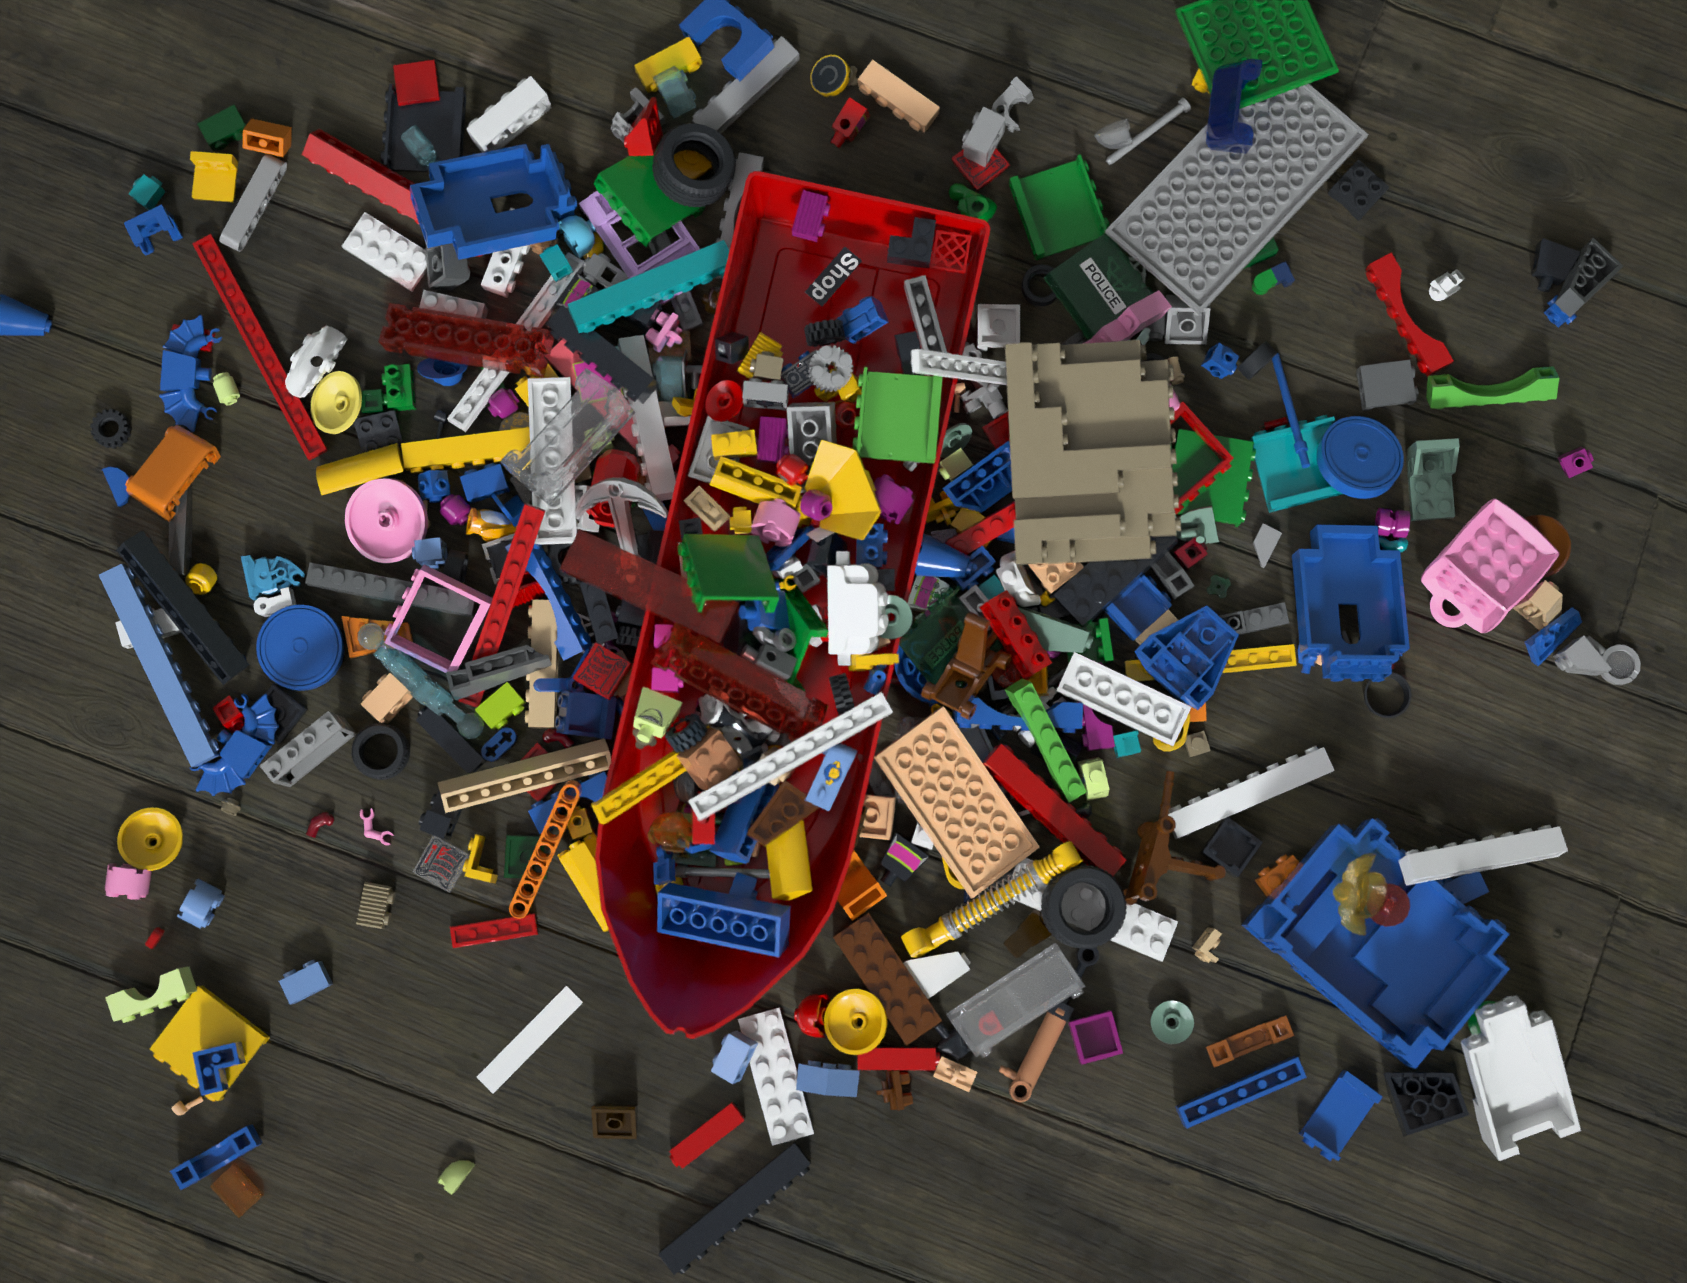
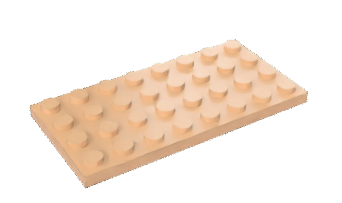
[874,707,1040,898]

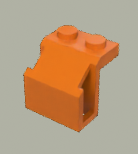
[837,849,887,921]

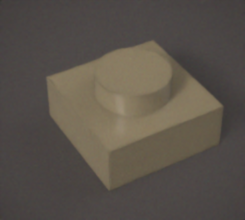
[1185,731,1211,758]

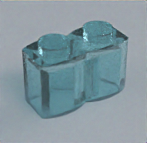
[401,125,437,166]

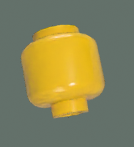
[185,563,217,595]

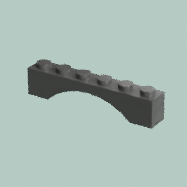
[1151,552,1194,601]

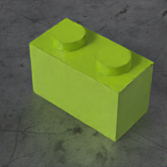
[475,682,526,730]

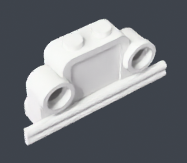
[828,551,888,665]

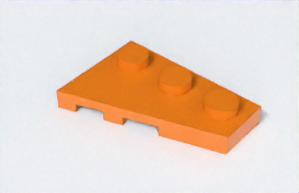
[342,616,413,658]

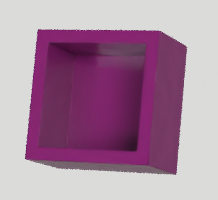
[1068,1010,1123,1065]

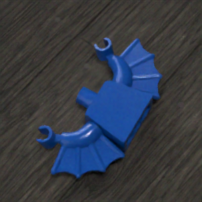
[159,315,222,432]
[189,693,279,796]

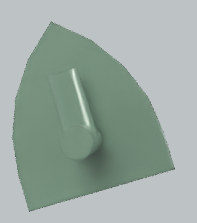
[1175,506,1219,543]

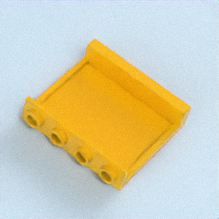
[150,986,270,1102]

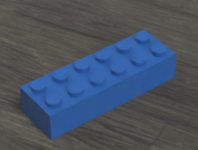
[657,882,790,957]

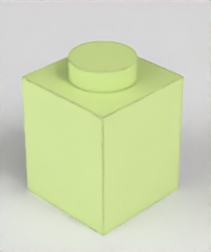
[939,448,973,482]

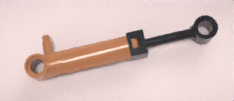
[999,947,1099,1102]

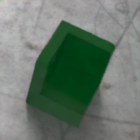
[361,389,387,413]

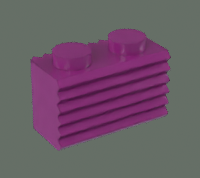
[792,190,831,242]
[757,416,789,464]

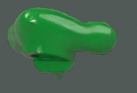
[949,183,998,222]

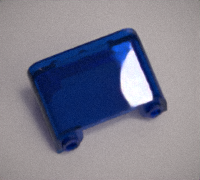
[1206,59,1263,154]

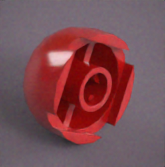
[794,994,831,1038]

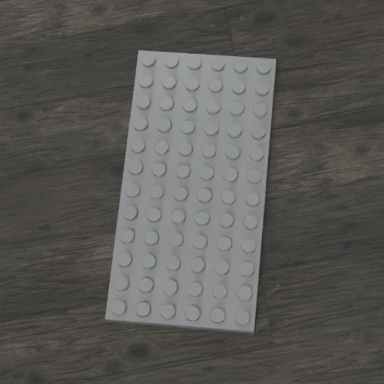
[1105,84,1368,315]

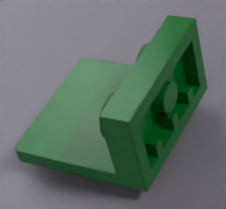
[1067,618,1114,664]

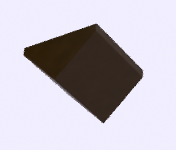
[591,1104,638,1139]

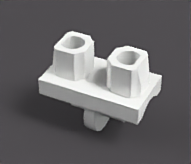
[1429,269,1465,301]

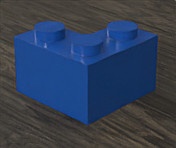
[193,1042,246,1096]

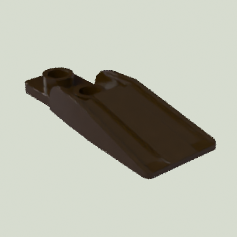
[1004,909,1068,958]

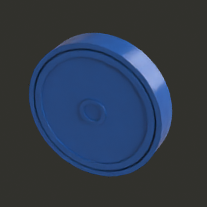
[1316,416,1404,499]
[256,605,345,691]

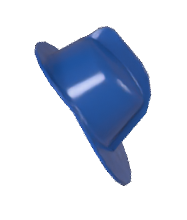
[417,354,468,386]

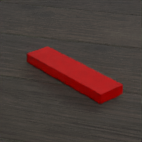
[450,913,539,948]

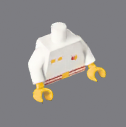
[996,551,1055,607]

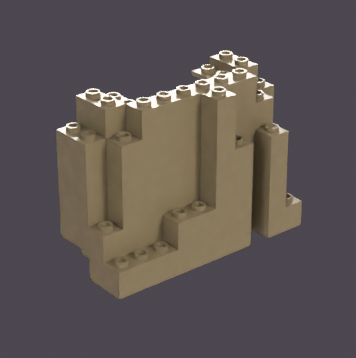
[1005,340,1181,565]

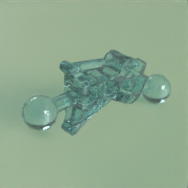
[357,623,484,739]

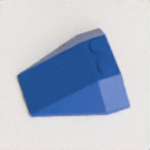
[1135,606,1239,710]

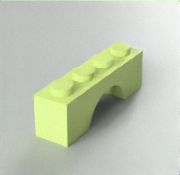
[106,967,197,1023]

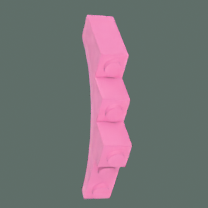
[1083,290,1172,344]

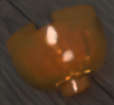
[648,811,692,852]

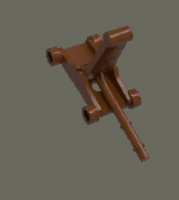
[921,611,1012,720]
[1123,771,1226,906]

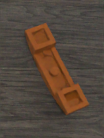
[1206,1015,1294,1067]

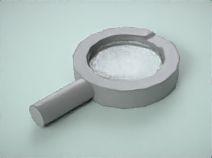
[1586,635,1641,685]

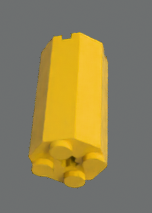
[557,833,609,932]

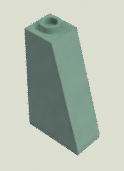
[1018,606,1094,653]

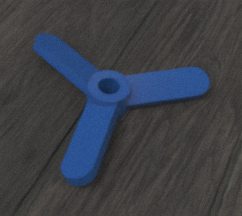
[533,647,592,693]

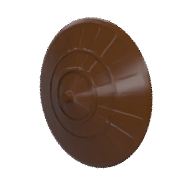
[1525,515,1571,578]

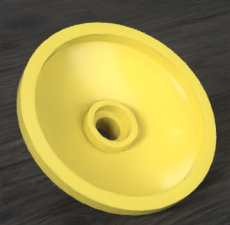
[311,371,362,434]

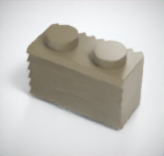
[356,882,395,929]

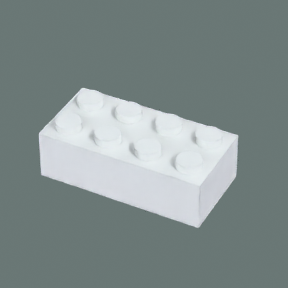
[466,76,552,153]

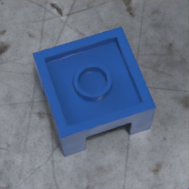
[124,204,183,256]

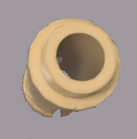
[1166,357,1185,385]

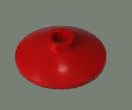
[705,380,743,422]

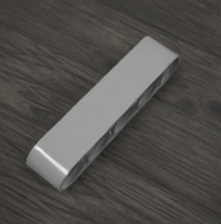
[220,154,287,252]

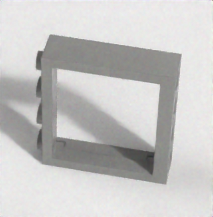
[260,711,357,787]

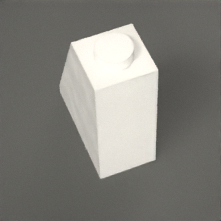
[903,951,970,999]

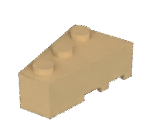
[1513,580,1562,631]

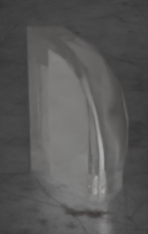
[1094,119,1133,149]

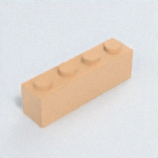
[858,60,940,133]

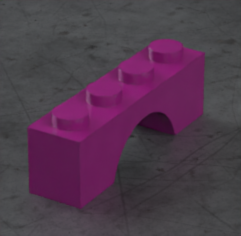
[1076,662,1115,751]

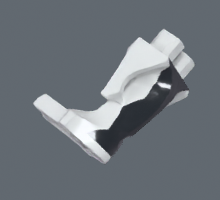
[699,684,780,754]

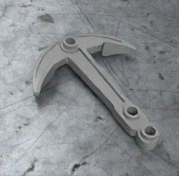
[575,477,668,597]

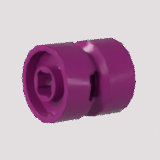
[1375,508,1410,538]

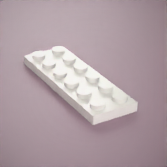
[1056,652,1191,746]
[738,1007,814,1146]

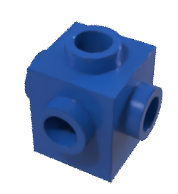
[1544,295,1577,328]
[1201,343,1239,379]
[418,470,450,503]

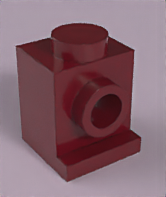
[1173,537,1208,571]

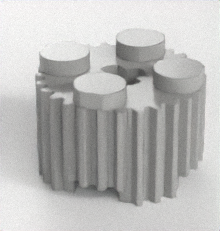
[808,345,853,393]

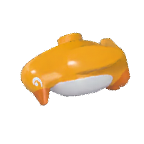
[466,508,517,542]

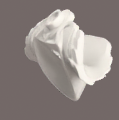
[285,325,347,398]

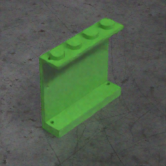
[853,367,942,463]

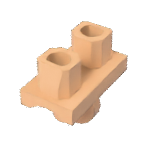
[933,1056,977,1092]

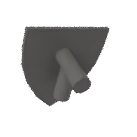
[682,349,703,399]

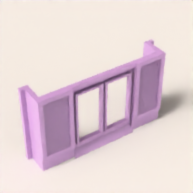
[579,191,700,306]

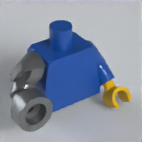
[739,575,796,652]

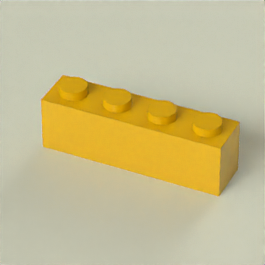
[710,456,802,510]

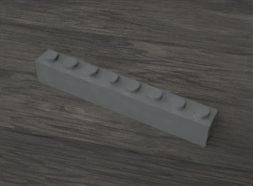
[305,563,478,618]

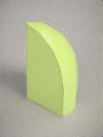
[438,1160,475,1195]

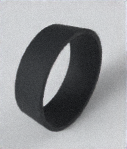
[1364,672,1411,718]

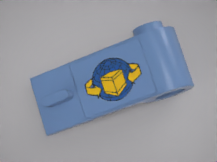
[806,743,857,811]

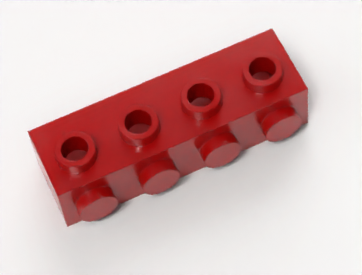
[979,590,1052,679]

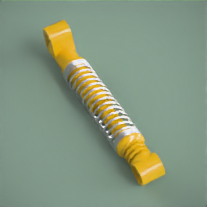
[901,841,1082,958]

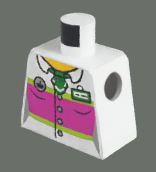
[908,576,958,615]

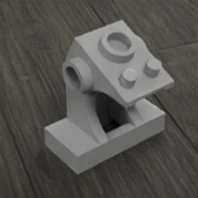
[991,77,1034,133]
[611,87,665,143]
[582,253,628,288]

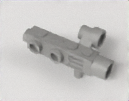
[960,342,1008,419]

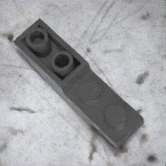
[1219,602,1290,635]

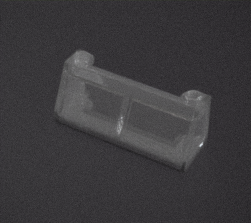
[500,368,635,506]
[946,942,1086,1058]

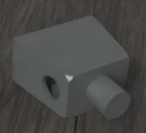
[741,644,797,690]

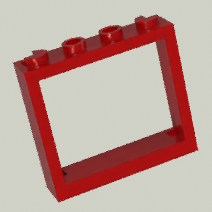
[1170,401,1234,514]

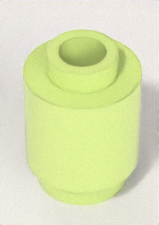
[213,372,240,405]

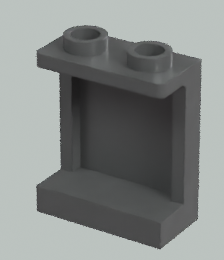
[1356,360,1418,411]

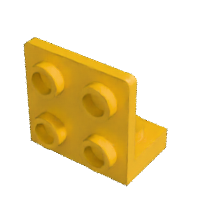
[190,151,238,202]
[463,834,498,884]

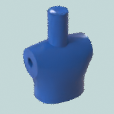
[863,653,886,695]

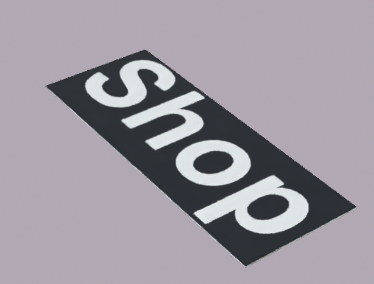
[805,247,862,307]

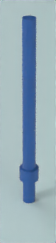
[1272,353,1310,468]

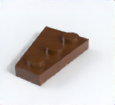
[747,781,820,847]

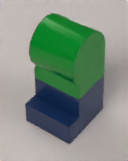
[1252,261,1295,295]

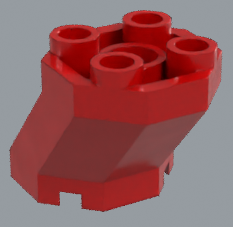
[586,449,640,528]

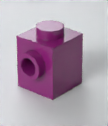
[1557,447,1594,478]

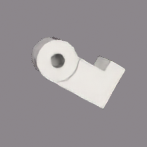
[254,587,297,617]

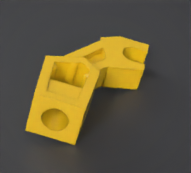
[849,653,899,671]

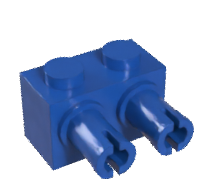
[856,524,888,569]

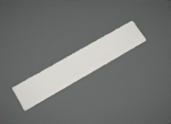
[477,986,583,1093]

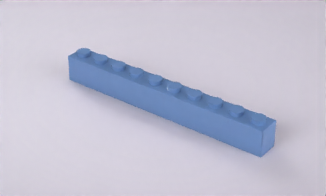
[99,564,219,767]

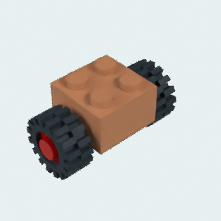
[665,713,743,791]

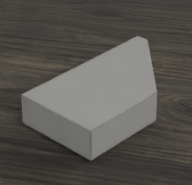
[1253,523,1282,568]

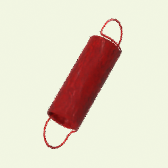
[1259,417,1289,430]

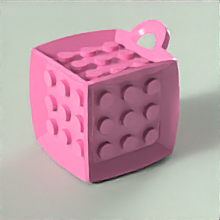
[1421,498,1559,633]

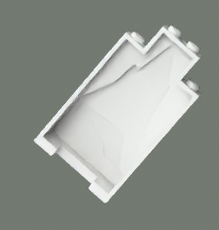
[1461,996,1581,1161]

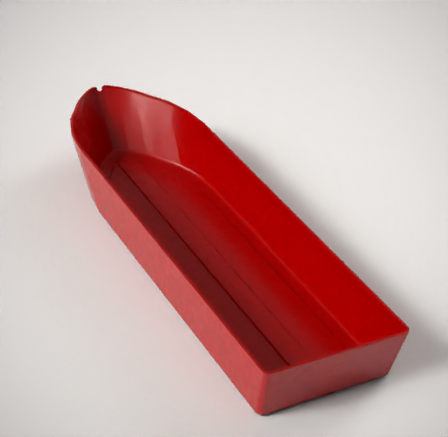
[595,171,990,1039]

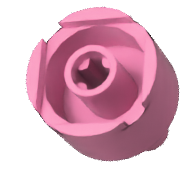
[751,499,801,547]
[105,863,152,900]

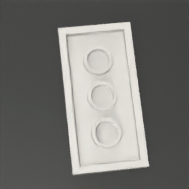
[342,212,427,292]

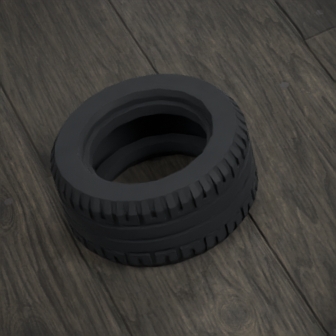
[652,123,736,207]
[1041,865,1127,948]

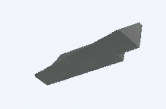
[446,645,552,700]

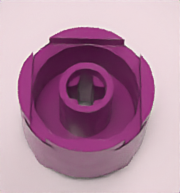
[873,474,913,524]

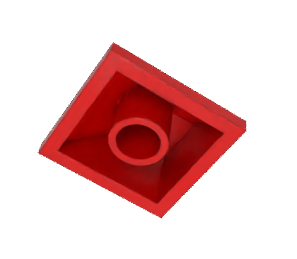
[624,97,663,156]

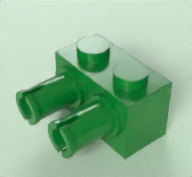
[382,364,416,411]

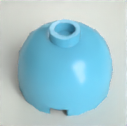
[558,216,596,259]

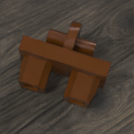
[876,1070,913,1110]

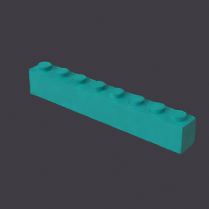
[568,240,729,334]

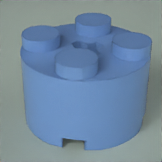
[177,879,225,929]

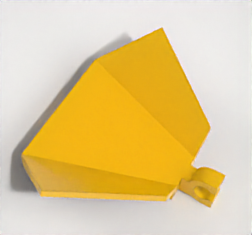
[800,440,881,540]

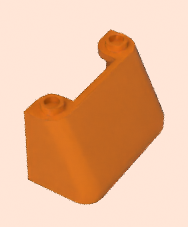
[125,425,221,522]

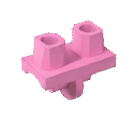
[645,312,683,353]

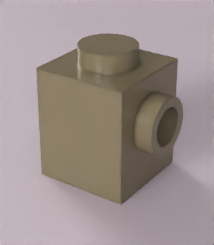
[749,351,783,381]

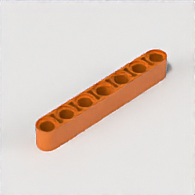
[509,780,582,919]

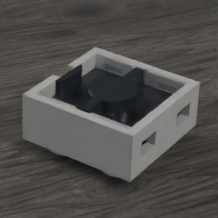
[742,378,789,411]
[482,533,527,586]

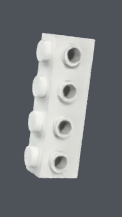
[481,208,530,298]

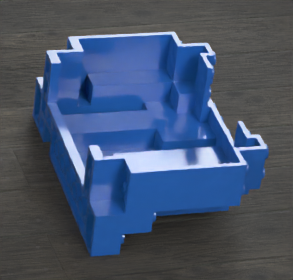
[1241,818,1509,1069]

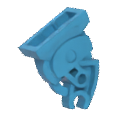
[241,555,305,601]

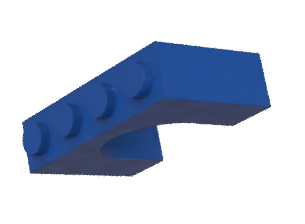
[679,0,775,82]

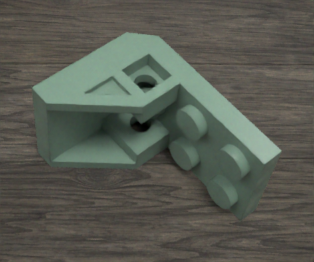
[1406,438,1460,521]

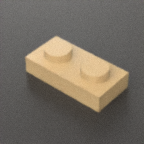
[684,486,730,532]

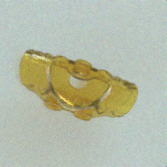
[1333,853,1387,936]

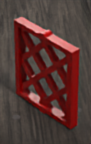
[930,230,971,274]

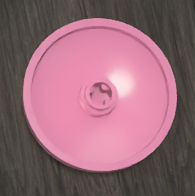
[345,478,428,563]

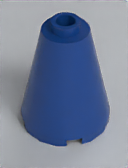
[0,294,52,336]
[914,534,974,578]

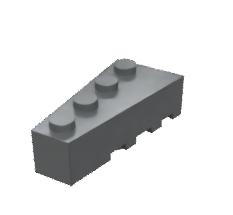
[1555,238,1623,317]

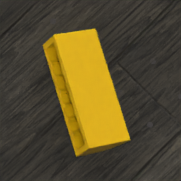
[316,443,404,495]
[766,820,812,901]

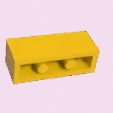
[634,37,702,93]

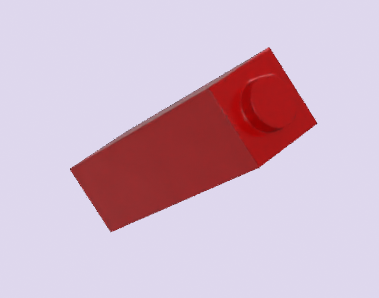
[858,1047,940,1070]
[669,1102,745,1169]

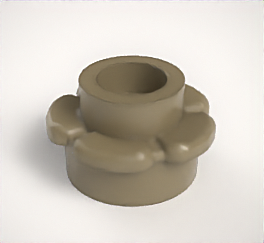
[221,798,241,816]

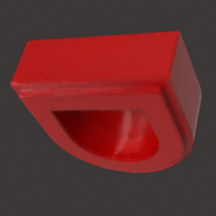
[145,927,165,949]

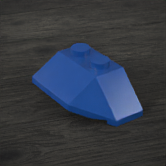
[942,441,1012,513]

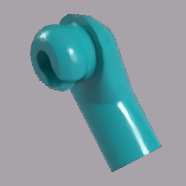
[1379,536,1408,552]

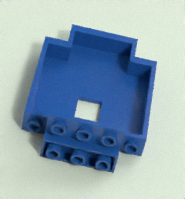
[410,144,577,260]
[1292,525,1410,682]

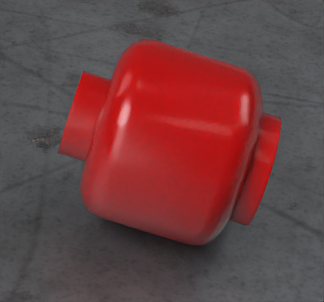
[835,400,860,429]
[776,454,809,486]

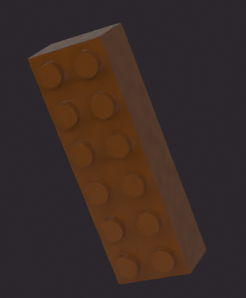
[833,913,942,1045]

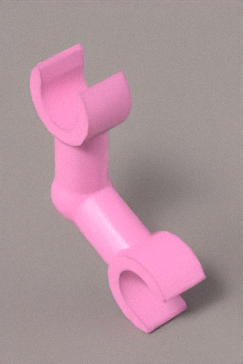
[360,808,394,845]

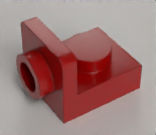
[213,695,245,733]

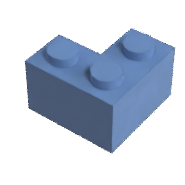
[796,1060,860,1097]

